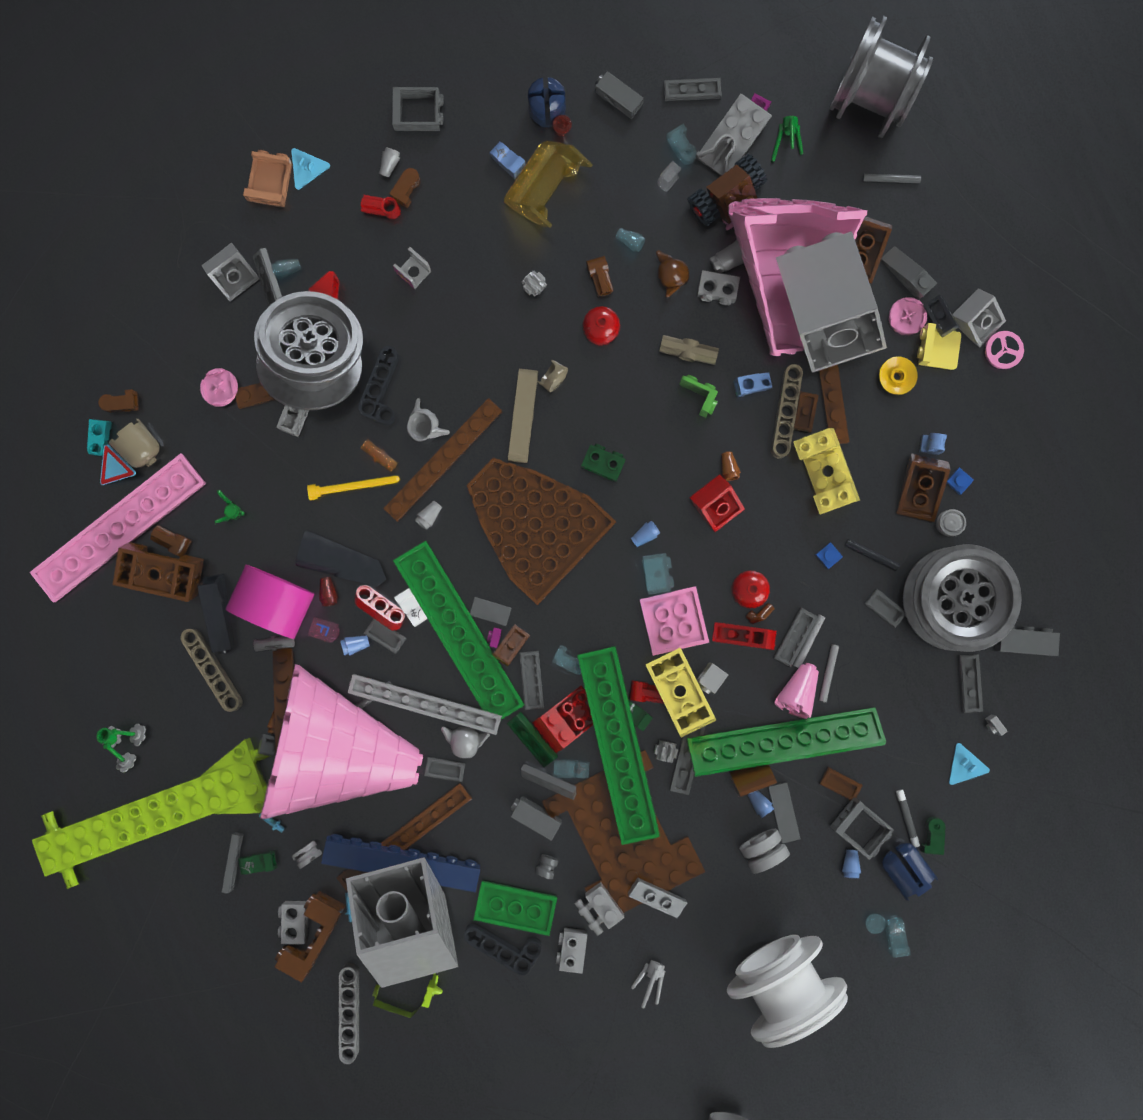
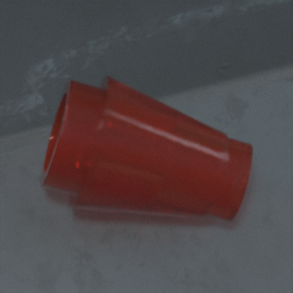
[553,115,572,136]
[319,577,338,606]

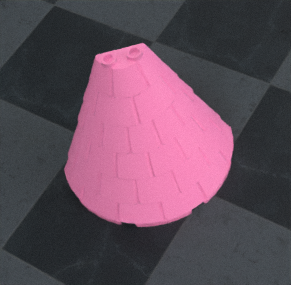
[728,198,867,356]
[260,664,423,819]

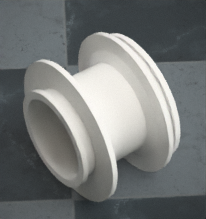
[727,935,848,1048]

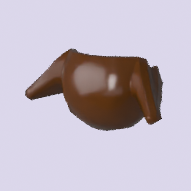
[656,250,689,297]

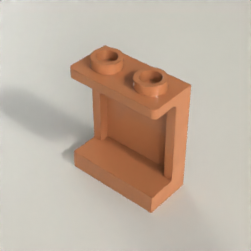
[243,150,292,207]

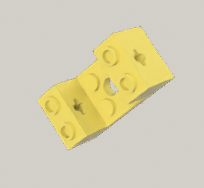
[793,428,860,514]
[646,647,716,738]

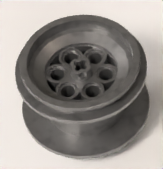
[830,16,933,138]
[254,291,363,410]
[903,544,1022,652]

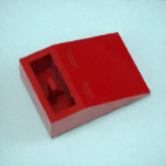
[532,685,594,753]

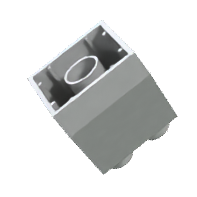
[776,231,887,373]

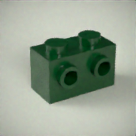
[581,443,626,482]

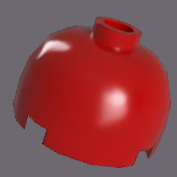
[582,306,620,345]
[731,571,770,608]

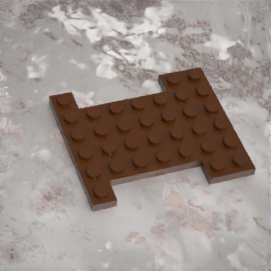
[542,750,705,923]

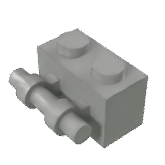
[574,882,624,936]

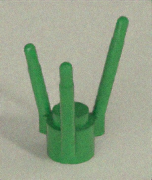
[771,116,803,162]
[215,490,245,523]

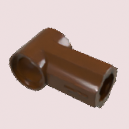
[586,256,613,297]
[150,525,192,557]

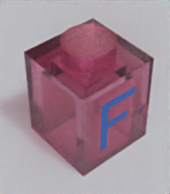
[308,617,340,643]

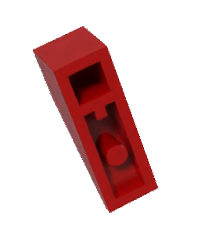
[712,622,777,650]

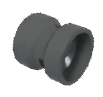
[535,854,559,879]

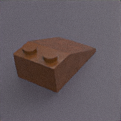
[855,217,892,284]
[897,454,951,522]

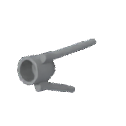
[631,960,666,1008]

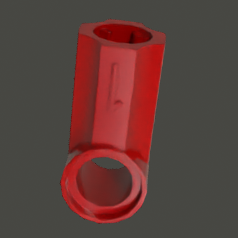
[361,195,401,219]
[629,681,664,704]

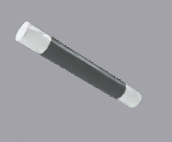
[896,789,920,847]

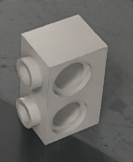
[697,270,740,305]
[276,405,309,437]
[697,662,728,694]
[278,901,308,944]

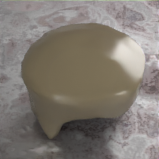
[537,360,568,392]

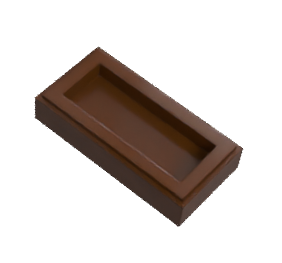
[819,767,863,801]

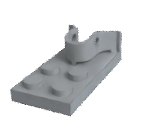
[696,94,772,176]

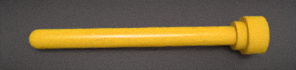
[307,475,400,500]

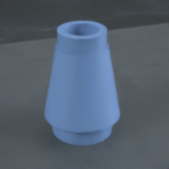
[631,521,660,547]
[340,635,370,656]
[747,790,774,818]
[842,850,861,878]

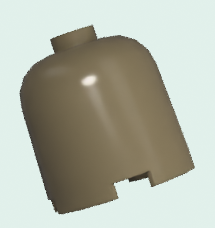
[109,419,160,468]

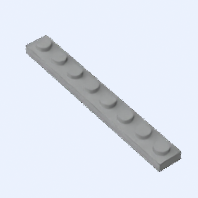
[348,674,502,735]

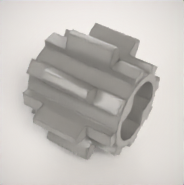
[522,271,547,296]
[654,740,678,763]

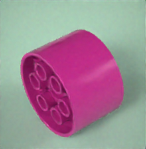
[225,564,315,639]

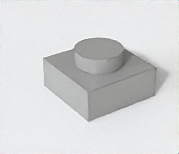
[985,715,1008,736]

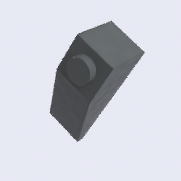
[881,246,938,300]

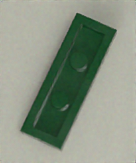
[507,712,558,768]

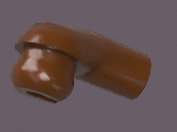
[746,603,775,624]

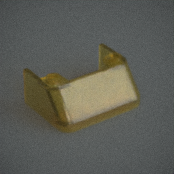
[504,141,593,228]

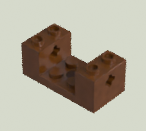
[113,542,204,602]
[275,891,346,983]

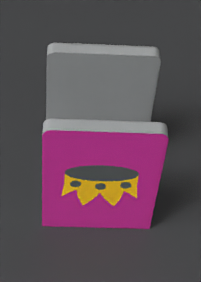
[393,247,431,289]

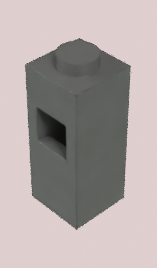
[595,71,644,119]

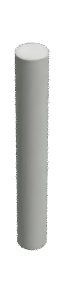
[793,614,825,668]
[819,644,839,702]

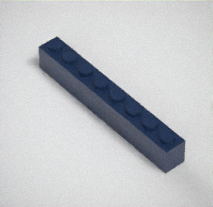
[321,834,480,892]

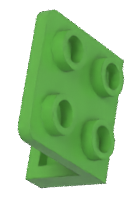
[679,375,718,418]

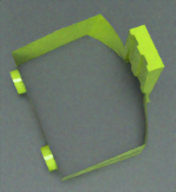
[372,973,443,1018]

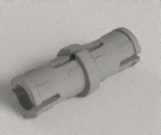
[254,636,294,652]

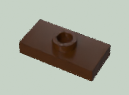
[794,391,819,433]
[492,624,530,667]

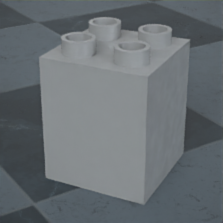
[346,857,458,988]

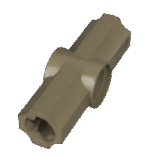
[659,335,719,365]

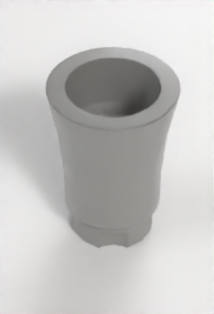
[710,240,744,274]

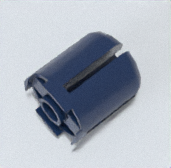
[528,77,566,128]
[882,843,938,901]

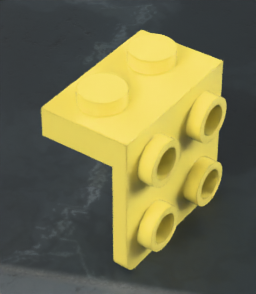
[917,323,961,370]

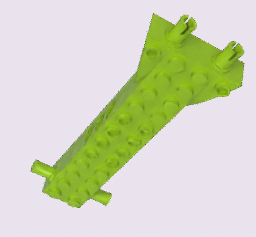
[32,738,271,889]

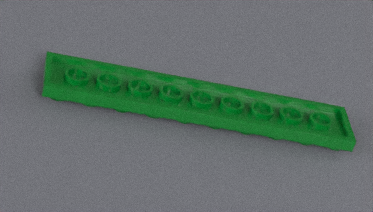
[393,541,525,719]
[577,646,660,845]
[687,707,886,777]

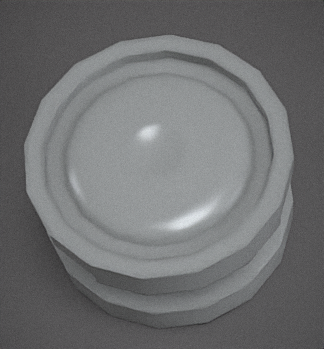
[936,509,966,537]
[291,841,322,869]

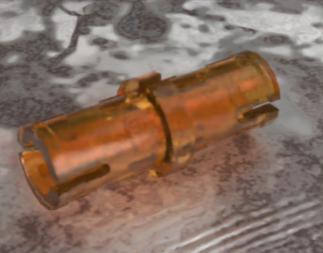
[361,439,398,472]

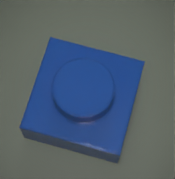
[946,467,974,495]
[815,542,843,569]

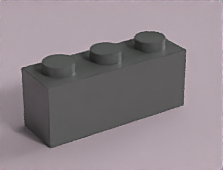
[995,626,1060,656]

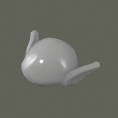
[407,398,450,441]
[441,727,490,758]

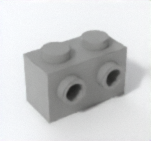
[556,928,587,974]

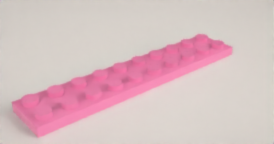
[30,453,206,603]

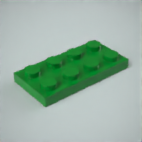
[474,880,557,936]

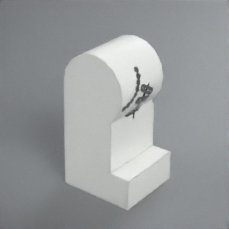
[394,588,428,627]

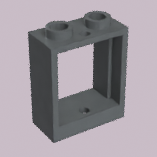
[392,87,444,131]
[510,796,562,841]
[830,797,894,860]

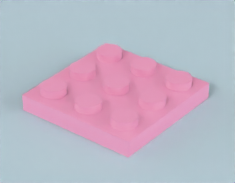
[640,586,709,656]

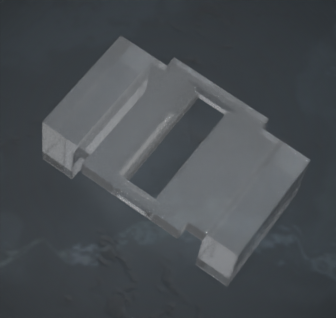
[657,161,681,193]

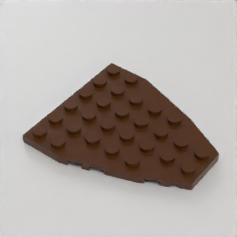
[467,458,616,606]

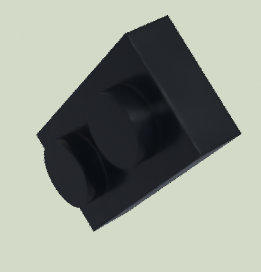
[924,294,959,337]

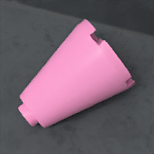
[774,663,819,719]

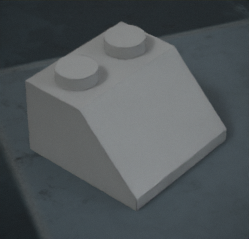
[202,243,260,301]
[953,288,1006,347]

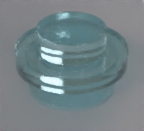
[866,914,886,934]

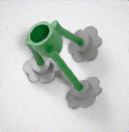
[96,724,146,773]

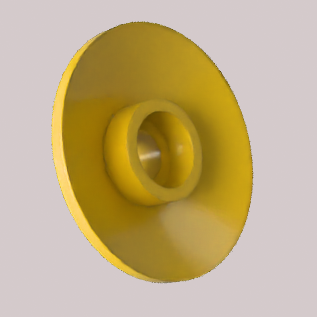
[879,357,918,395]

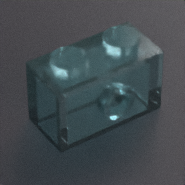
[642,553,674,595]

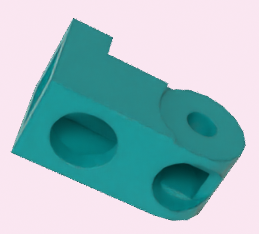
[87,419,112,456]

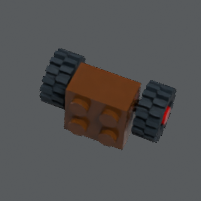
[687,153,767,226]

